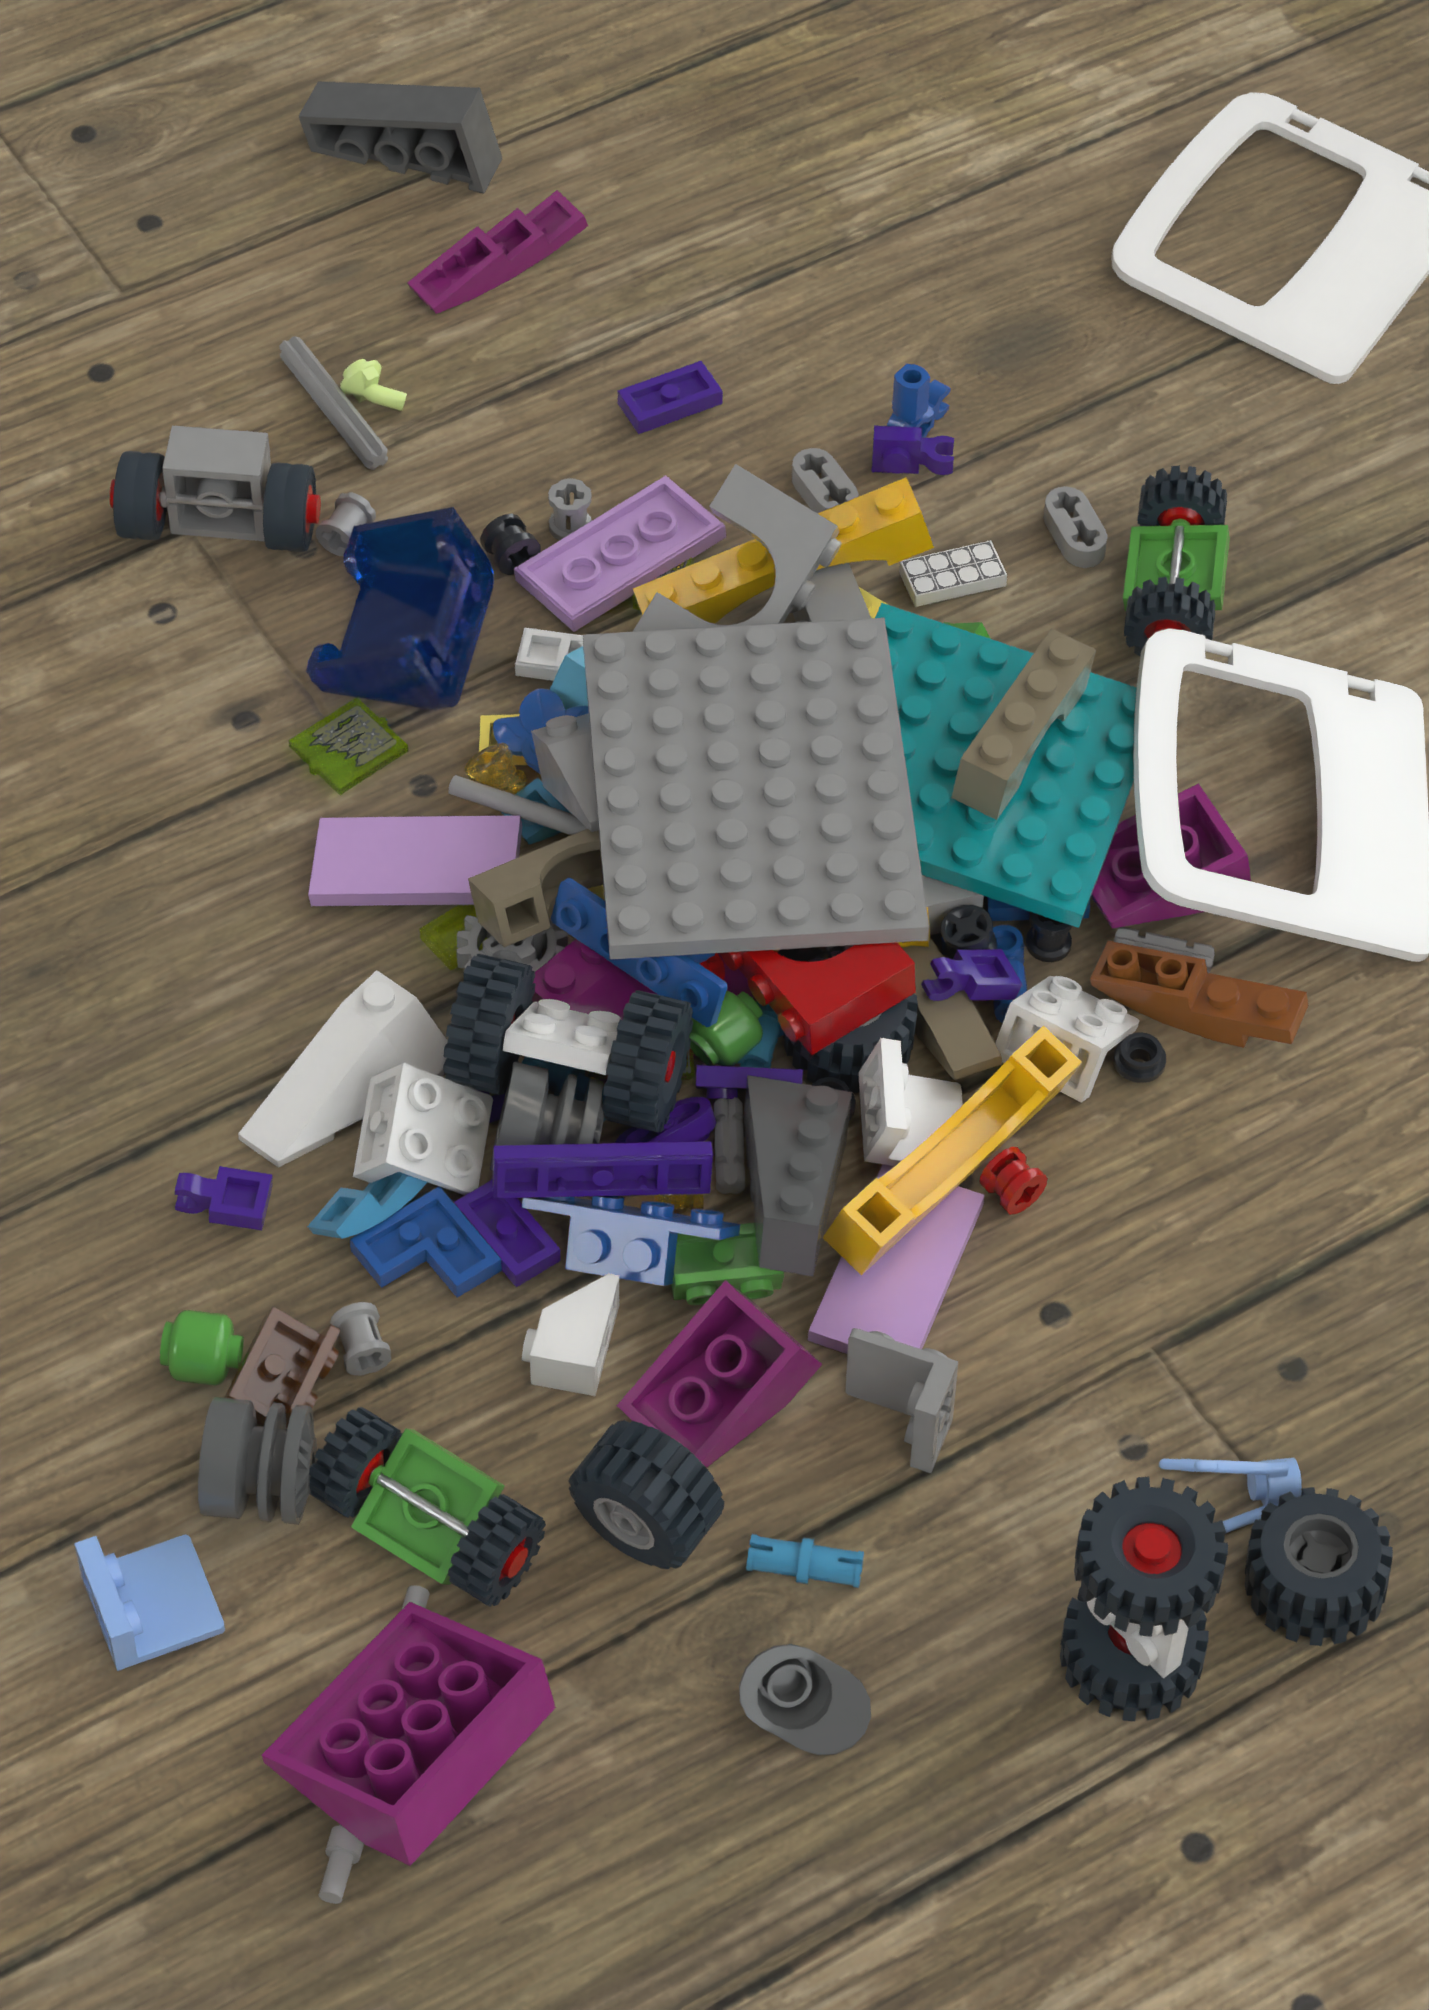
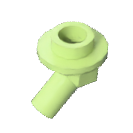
[340,359,407,411]

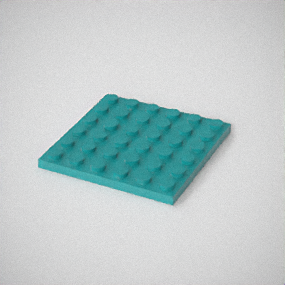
[875,603,1137,928]

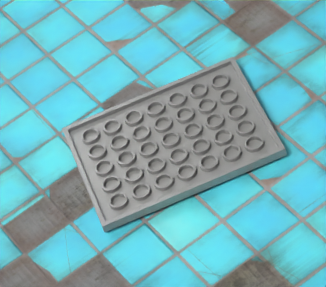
[583,618,929,959]

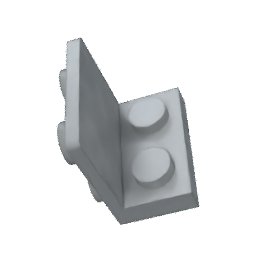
[845,1328,959,1473]

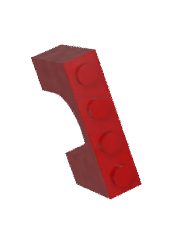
[720,942,916,1055]

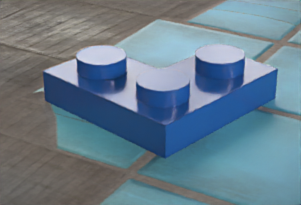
[350,1186,502,1298]

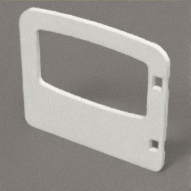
[1111,93,1429,384]
[1133,629,1429,962]

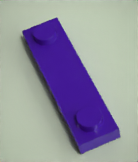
[492,1141,713,1198]

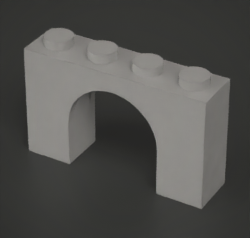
[633,464,842,632]

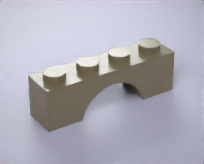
[951,628,1096,820]
[468,829,603,947]

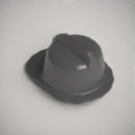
[739,1644,871,1755]

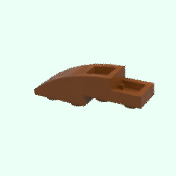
[1090,941,1309,1048]

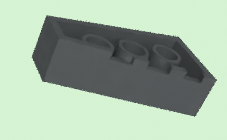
[298,81,503,193]
[743,1075,852,1276]

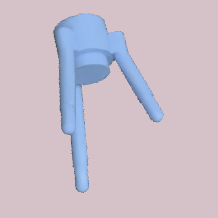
[1159,1458,1302,1533]

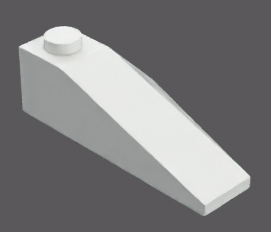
[238,970,448,1168]

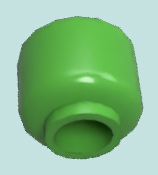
[689,990,763,1066]
[160,1310,244,1386]

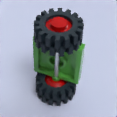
[1123,465,1230,657]
[309,1407,546,1607]

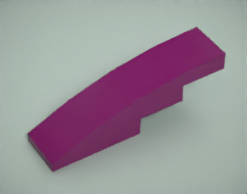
[407,190,589,314]

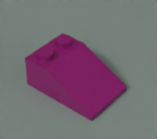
[1091,783,1251,929]
[617,1280,822,1468]

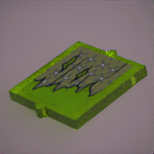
[289,697,409,795]

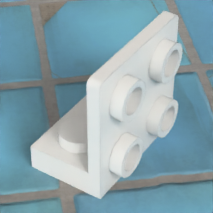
[995,976,1140,1103]
[859,1038,963,1166]
[353,1063,493,1195]

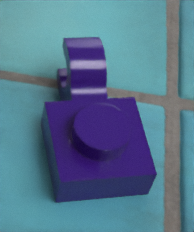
[872,425,954,475]
[921,949,1022,1001]
[174,1166,273,1231]

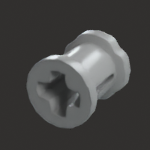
[548,478,591,541]
[315,492,376,556]
[330,1302,392,1376]

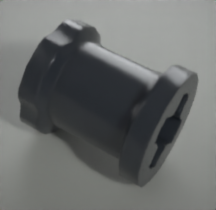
[1026,912,1072,963]

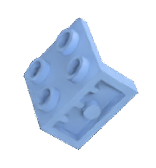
[74,1535,225,1671]

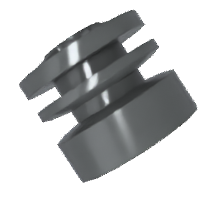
[489,1062,605,1171]
[198,1397,317,1525]

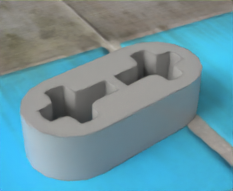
[792,448,859,513]
[1043,486,1107,568]

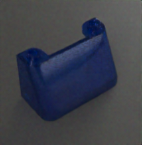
[306,507,494,711]

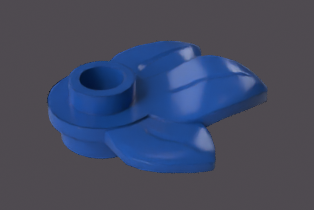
[493,688,589,774]

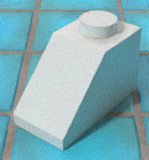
[522,1274,619,1396]

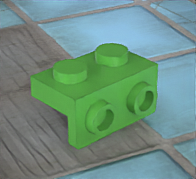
[672,1223,784,1305]

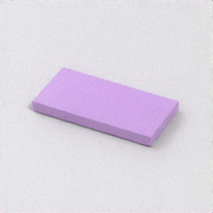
[514,476,726,632]
[308,815,522,906]
[808,1164,985,1354]

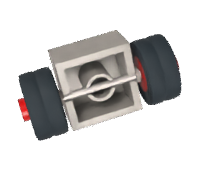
[110,426,321,552]

